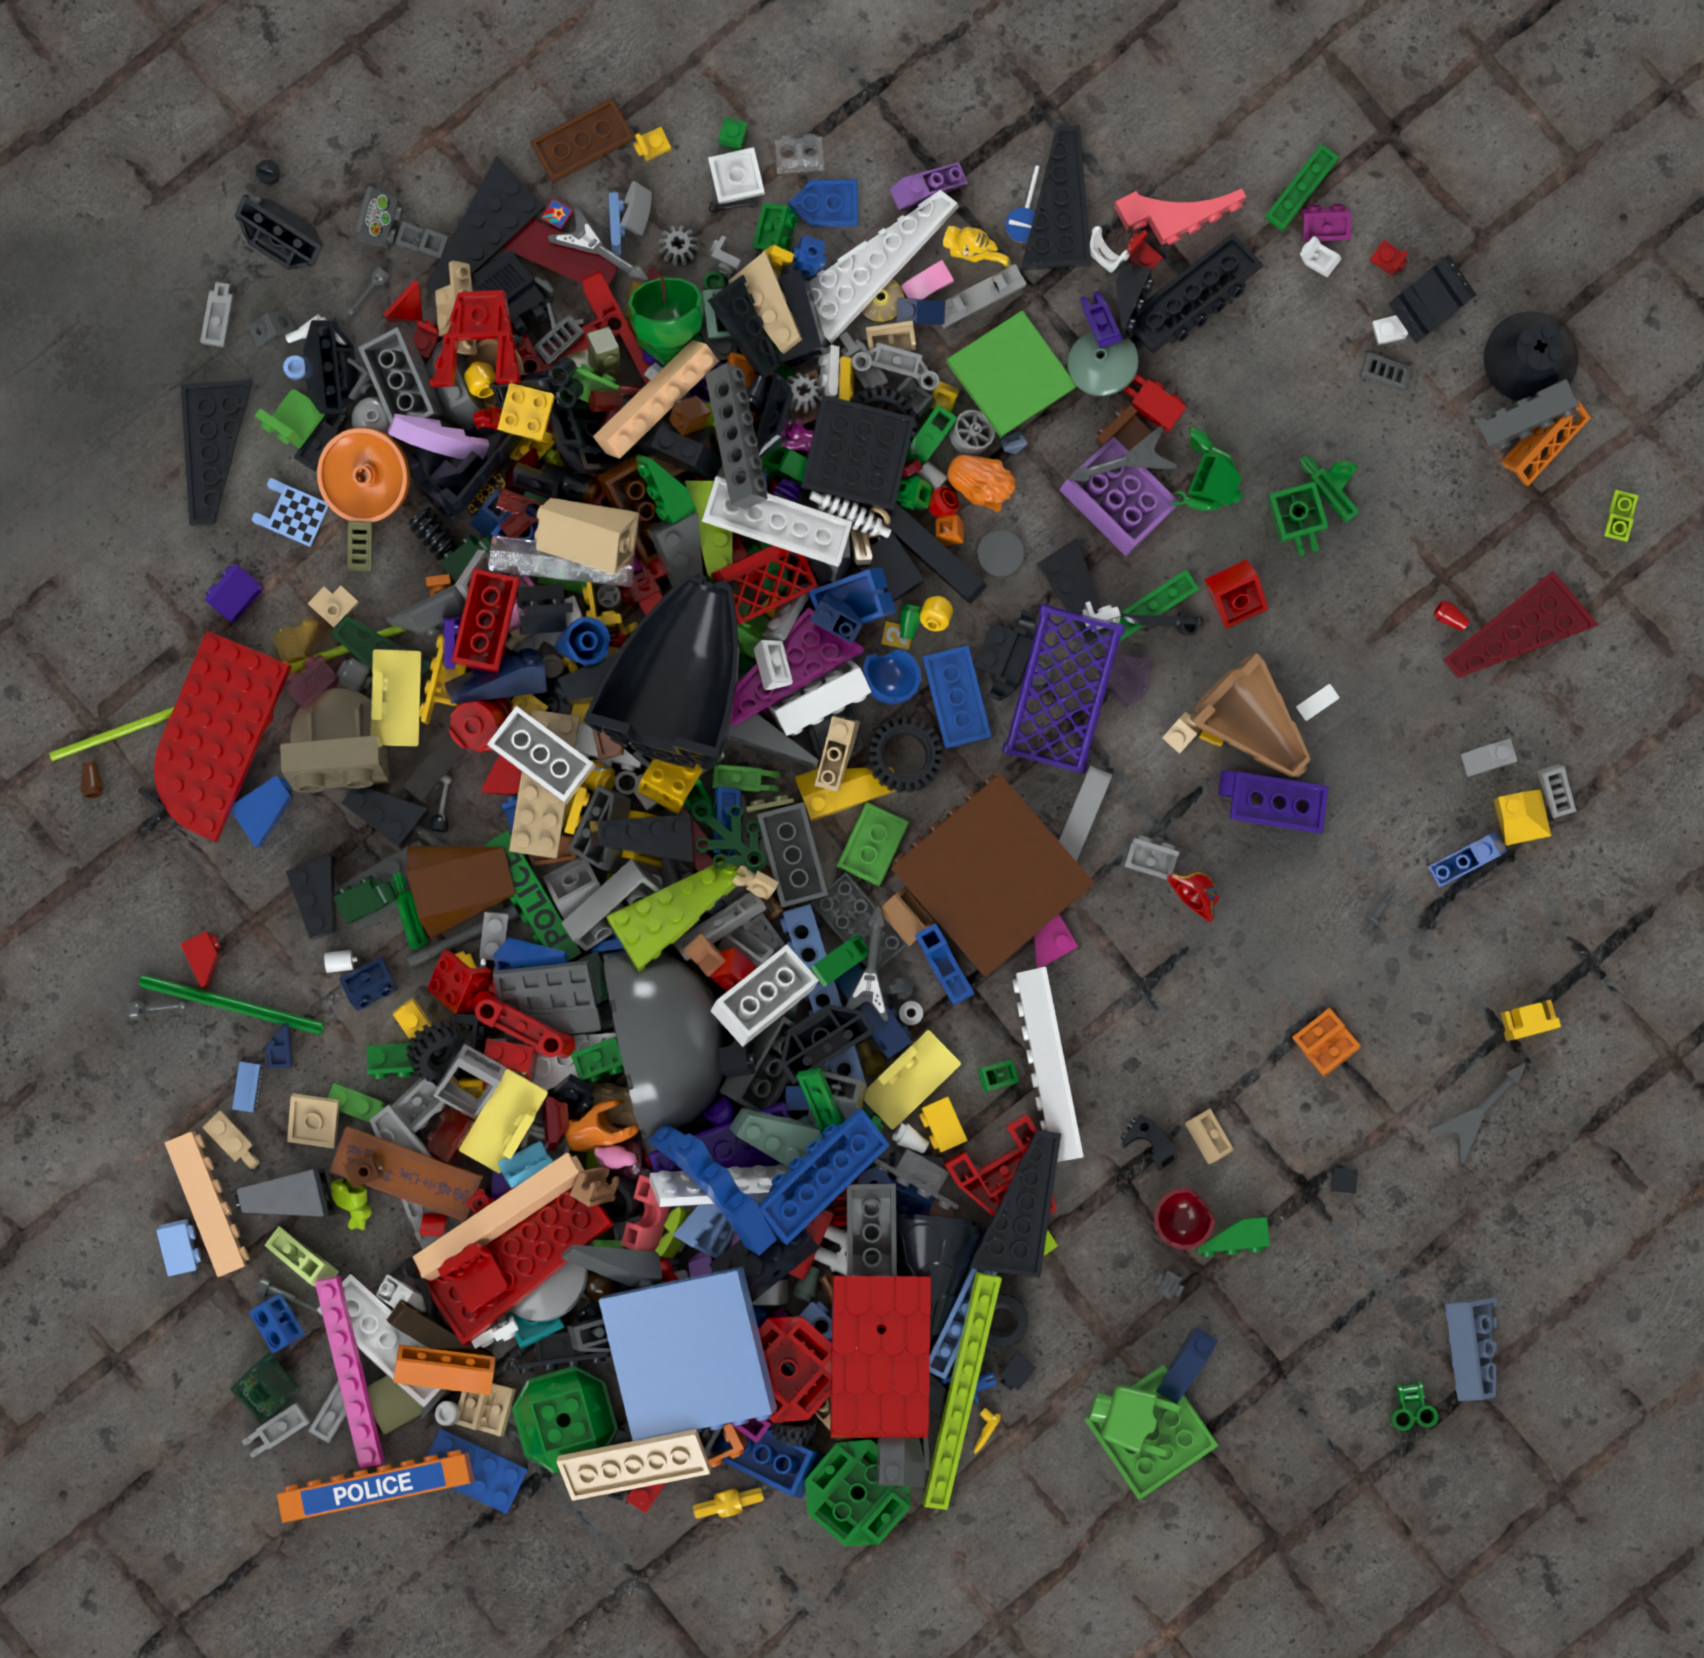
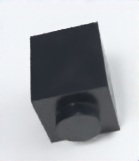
[999,1352,1036,1391]

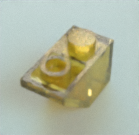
[272,618,322,664]

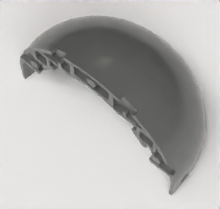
[603,950,730,1139]

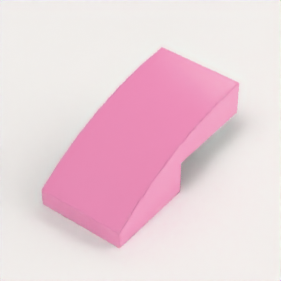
[901,260,954,299]

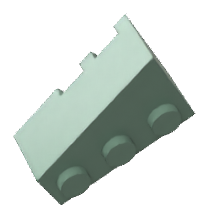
[729,1108,821,1168]

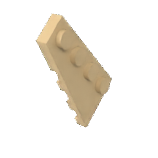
[728,251,802,354]

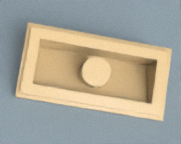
[1185,1109,1234,1164]

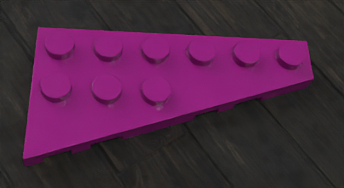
[730,607,864,727]

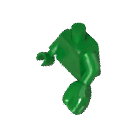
[1171,427,1243,511]

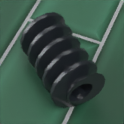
[408,507,458,560]

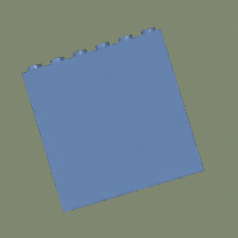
[599,1266,777,1441]

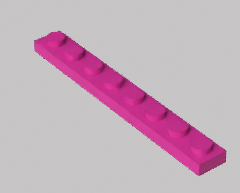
[315,1276,385,1468]

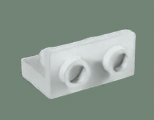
[1082,601,1121,632]

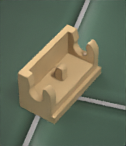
[866,321,916,352]

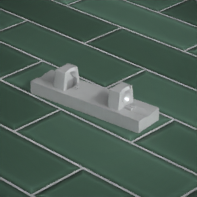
[940,264,1026,330]
[674,892,767,961]

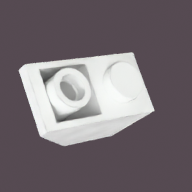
[376,1274,427,1313]

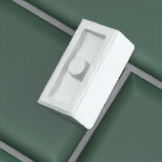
[754,640,793,690]

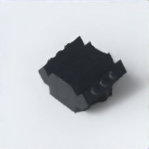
[1389,254,1477,344]

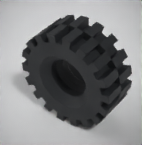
[406,1020,470,1082]

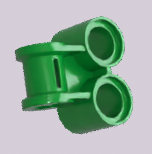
[1389,1381,1438,1431]

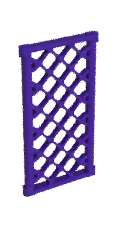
[1002,604,1126,774]

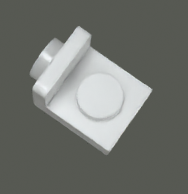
[1371,315,1408,346]

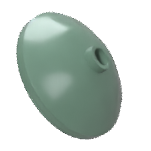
[1068,331,1139,396]

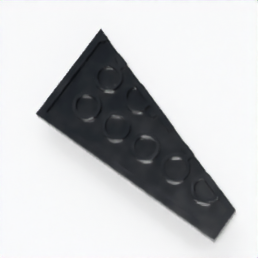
[1020,125,1091,271]
[426,156,545,296]
[181,379,253,526]
[968,1130,1061,1278]

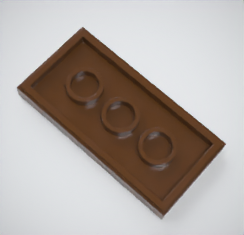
[530,98,635,184]

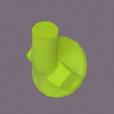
[543,448,566,467]

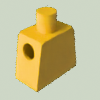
[393,997,432,1039]

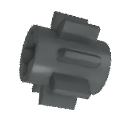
[1153,1270,1184,1300]

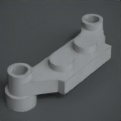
[851,343,939,391]

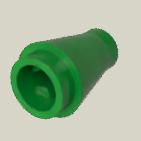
[900,604,922,640]

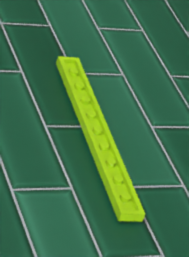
[922,1272,1002,1510]

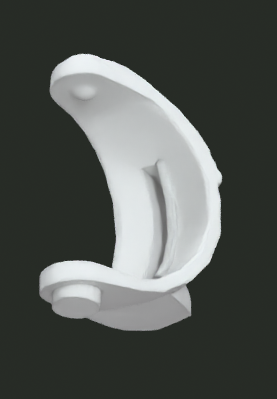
[1090,226,1130,273]

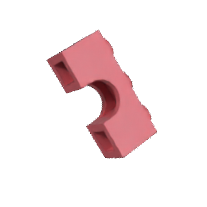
[621,1175,670,1252]

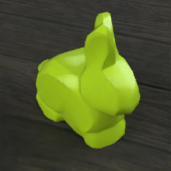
[331,1177,372,1230]

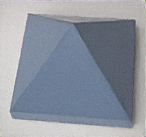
[999,431,1027,454]

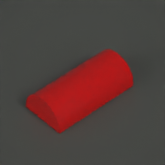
[451,568,521,673]

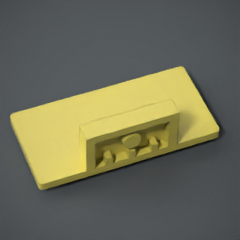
[370,649,421,747]
[864,1030,961,1130]
[459,1068,548,1173]

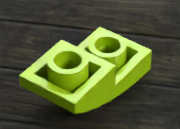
[1604,489,1639,542]
[655,1207,692,1258]

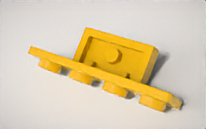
[419,634,468,725]

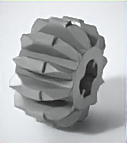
[659,225,698,266]
[787,372,822,413]

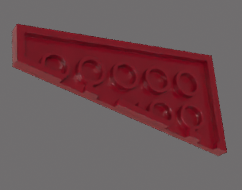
[1442,571,1598,679]

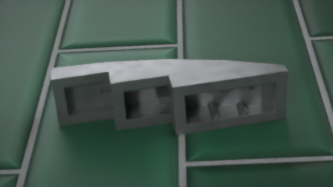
[721,886,785,958]

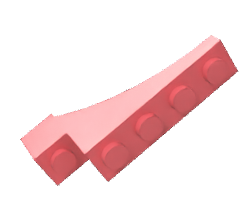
[1114,188,1246,245]

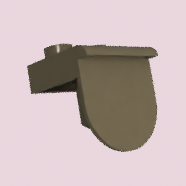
[280,688,390,793]

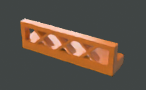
[1501,399,1591,486]

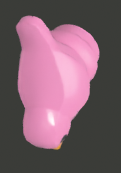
[594,1145,637,1169]

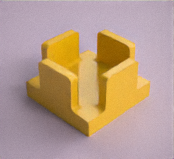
[1501,1000,1561,1041]

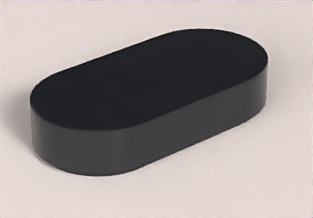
[788,560,832,586]

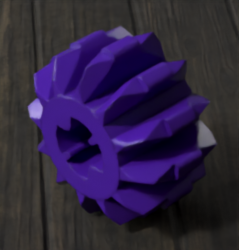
[772,478,802,503]

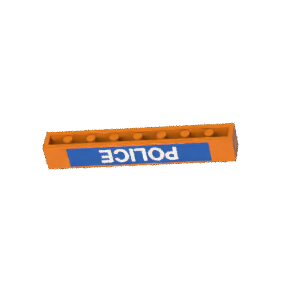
[277,1449,475,1523]

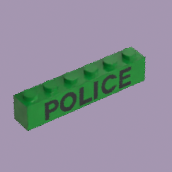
[484,831,583,963]

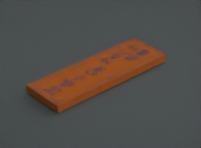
[330,1126,483,1222]

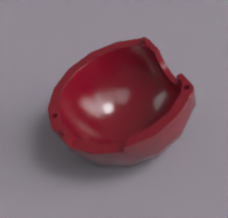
[1154,1187,1216,1250]

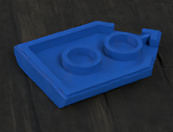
[787,179,858,227]

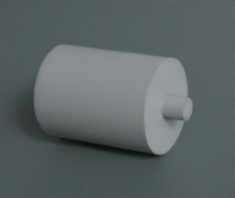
[916,461,948,491]

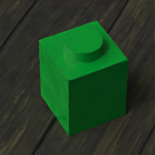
[718,117,748,151]

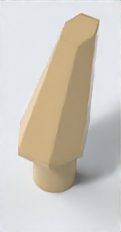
[505,628,531,650]

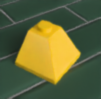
[1494,790,1551,846]

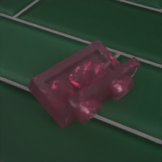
[283,655,338,709]

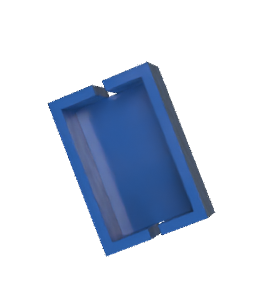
[809,567,896,624]

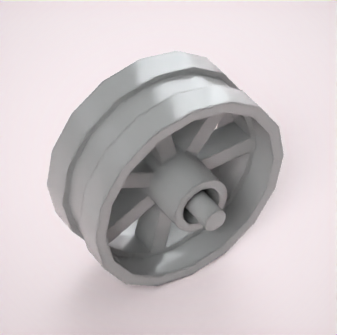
[949,410,995,456]

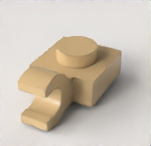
[732,865,779,900]

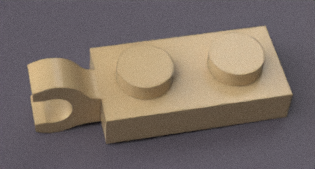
[202,1111,261,1169]

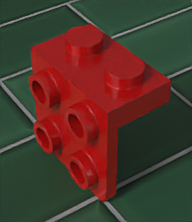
[428,950,493,1014]
[437,1243,508,1312]

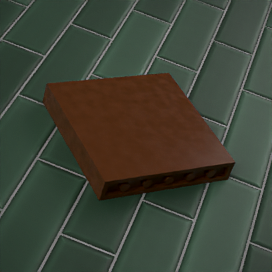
[891,774,1095,977]

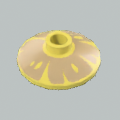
[862,279,904,322]

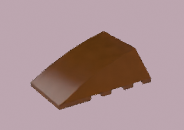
[407,846,516,938]

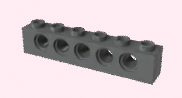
[705,363,768,510]

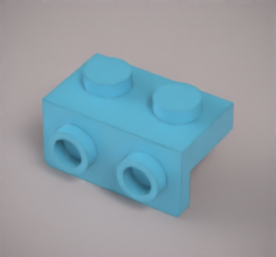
[498,1141,553,1188]

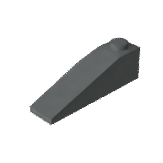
[875,1438,925,1488]

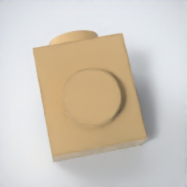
[1162,712,1202,754]

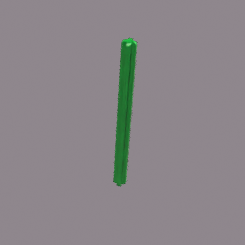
[139,974,324,1035]

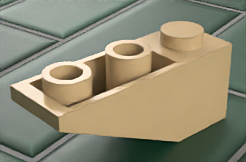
[815,715,860,792]

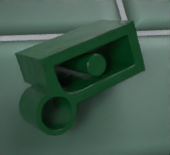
[440,534,502,583]
[333,875,398,925]

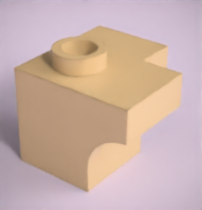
[308,586,359,629]

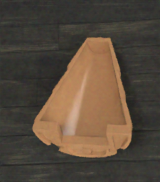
[1190,653,1311,777]

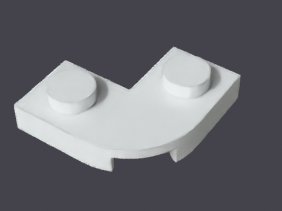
[471,1315,518,1348]

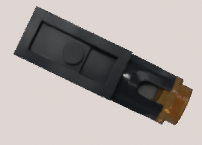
[511,461,599,501]

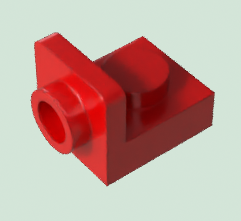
[1369,240,1409,276]
[413,320,441,360]

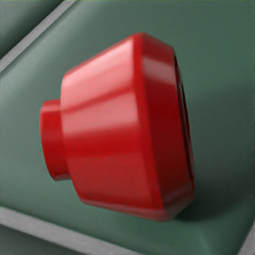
[929,486,959,518]

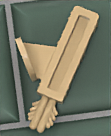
[848,502,890,565]

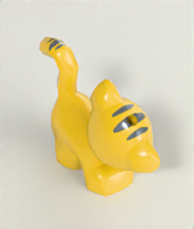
[943,226,1011,268]

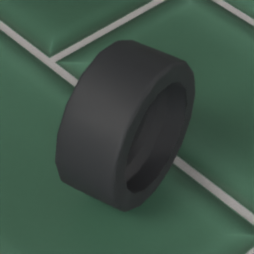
[600,1174,641,1223]

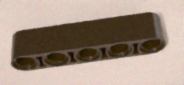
[386,1299,497,1361]

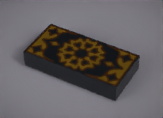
[467,472,512,516]

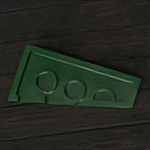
[330,616,431,678]

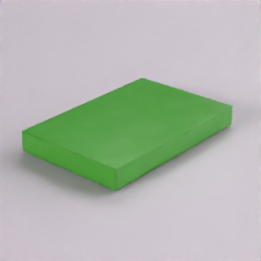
[836,802,910,887]

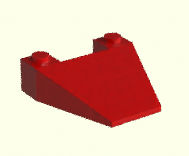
[943,1113,1057,1216]

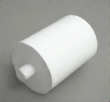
[324,950,357,973]

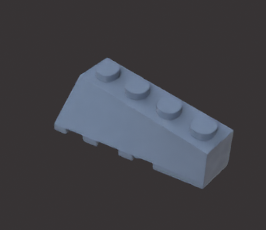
[1445,1297,1497,1401]

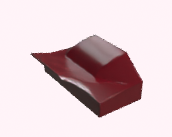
[542,1097,569,1151]

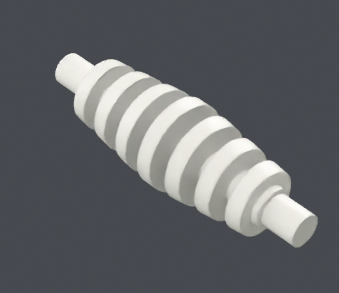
[809,491,891,538]

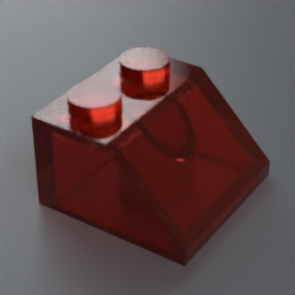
[426,1107,476,1163]

